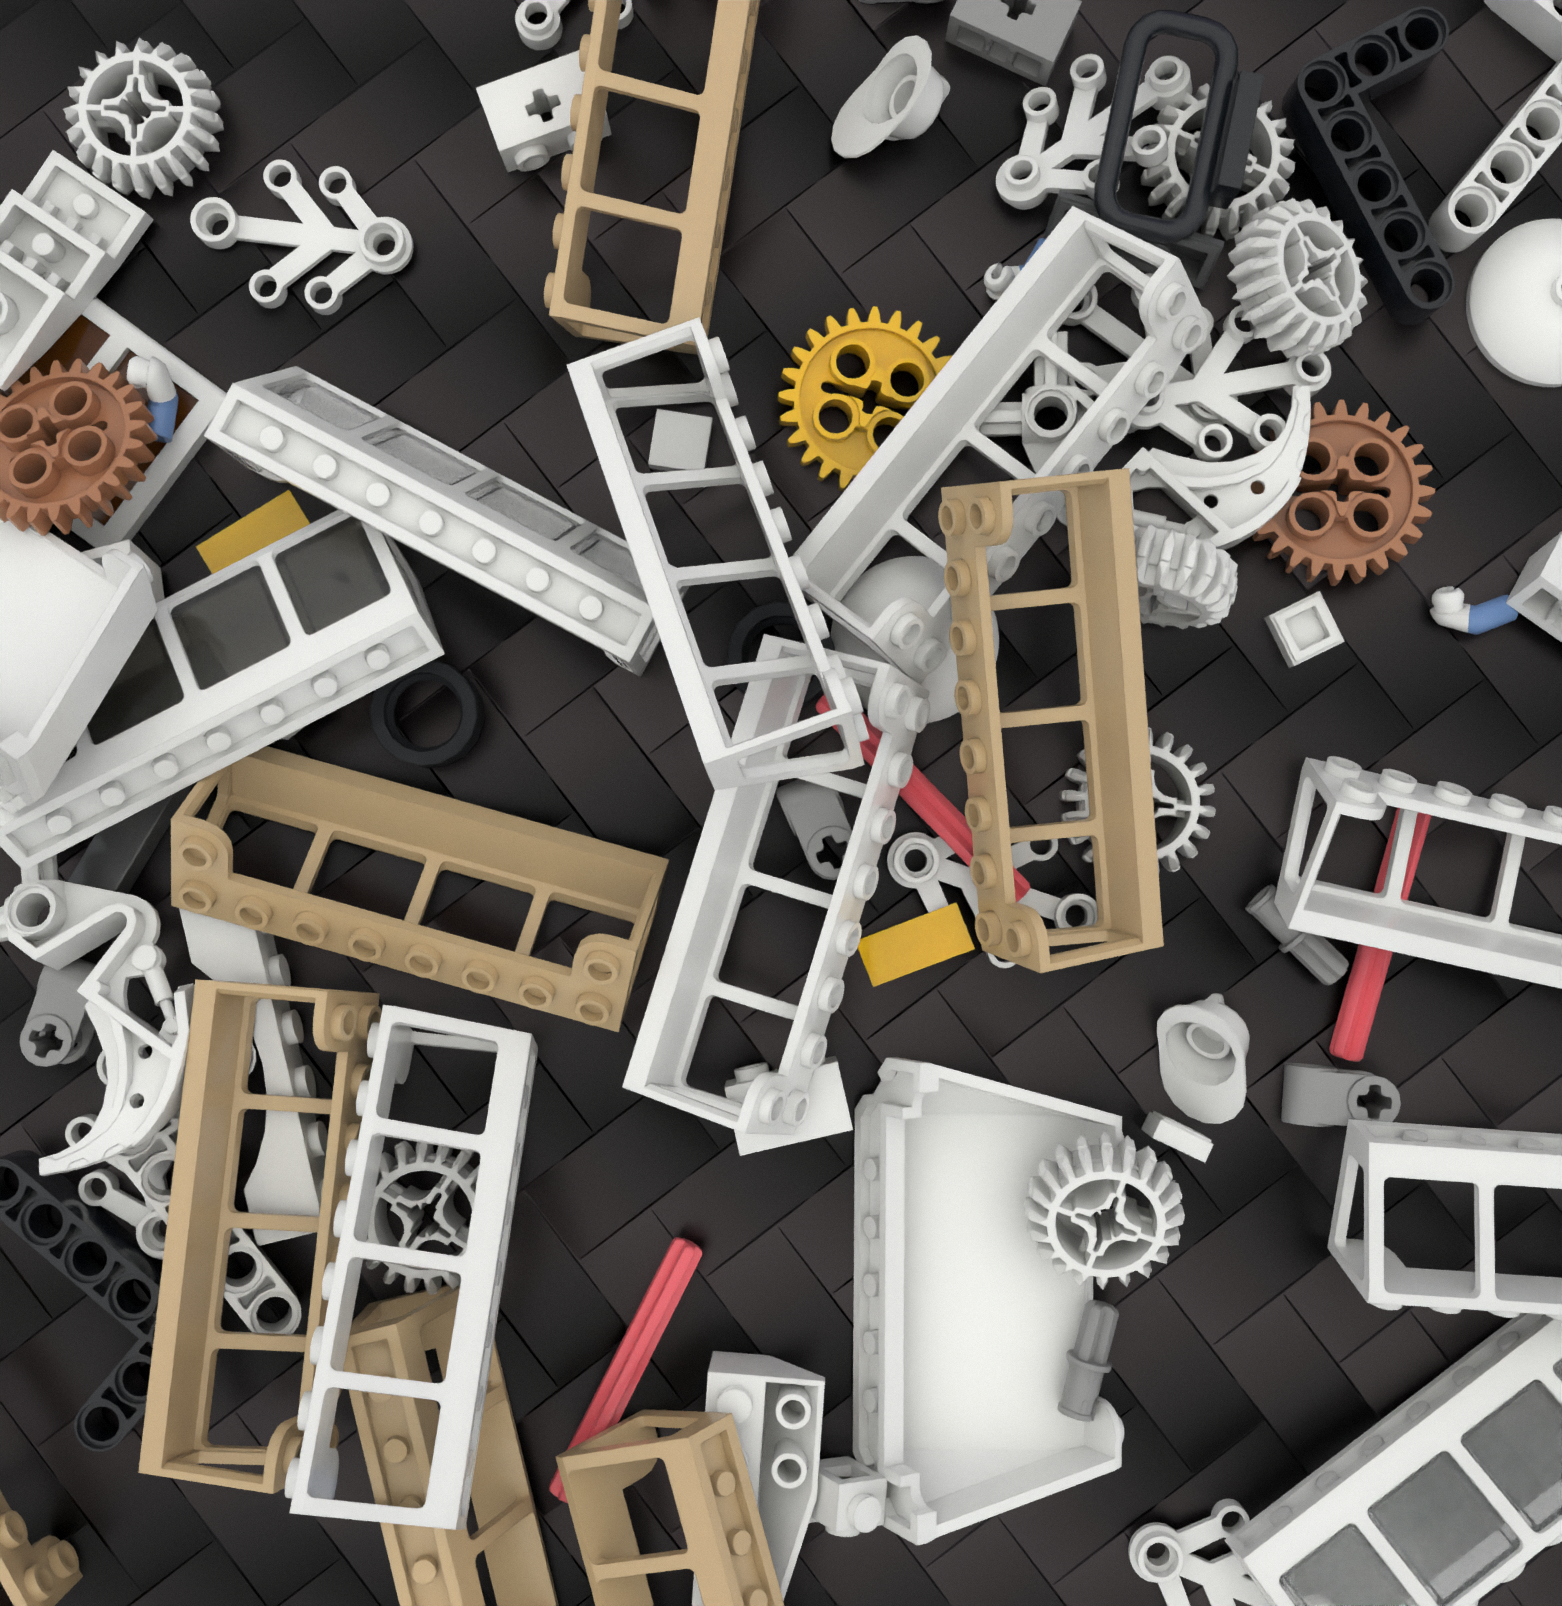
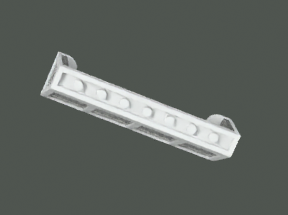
[0,509,445,871]

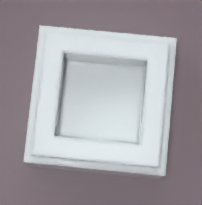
[648,409,713,471]
[1264,591,1345,668]
[1141,1111,1214,1163]

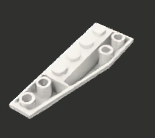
[692,1351,825,1606]

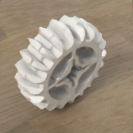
[63,38,224,200]
[1140,83,1296,241]
[1227,198,1368,358]
[1133,525,1238,629]
[1059,727,1216,873]
[1024,1131,1185,1290]
[366,1141,479,1295]

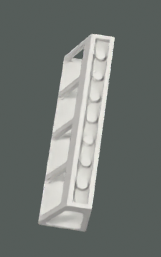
[793,206,1210,684]
[567,317,870,790]
[622,634,930,1135]
[1274,756,1562,989]
[285,1005,538,1530]
[1327,1119,1562,1321]

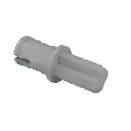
[1245,884,1349,986]
[1057,1300,1119,1422]

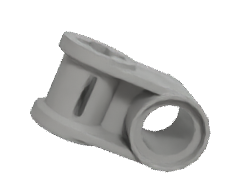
[775,779,852,880]
[19,958,97,1067]
[1281,1063,1401,1127]

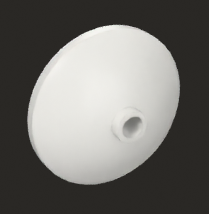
[1466,219,1562,387]
[831,556,999,724]

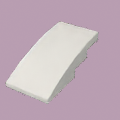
[0,150,154,391]

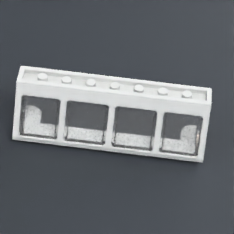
[204,366,689,677]
[1224,1313,1562,1606]

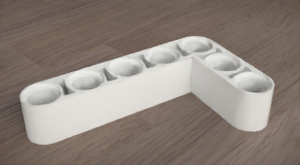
[1428,0,1562,253]
[113,1044,301,1334]

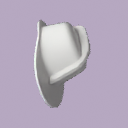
[831,35,950,158]
[1157,993,1250,1124]

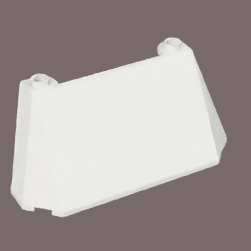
[0,519,158,814]
[853,1057,1124,1545]

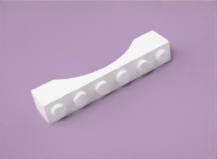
[179,908,328,1246]

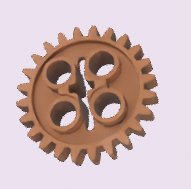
[0,359,157,536]
[1250,400,1435,586]

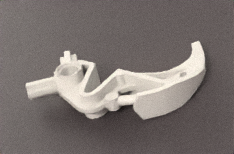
[979,331,1311,550]
[0,855,195,1176]

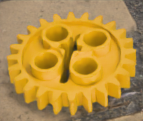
[777,306,952,492]

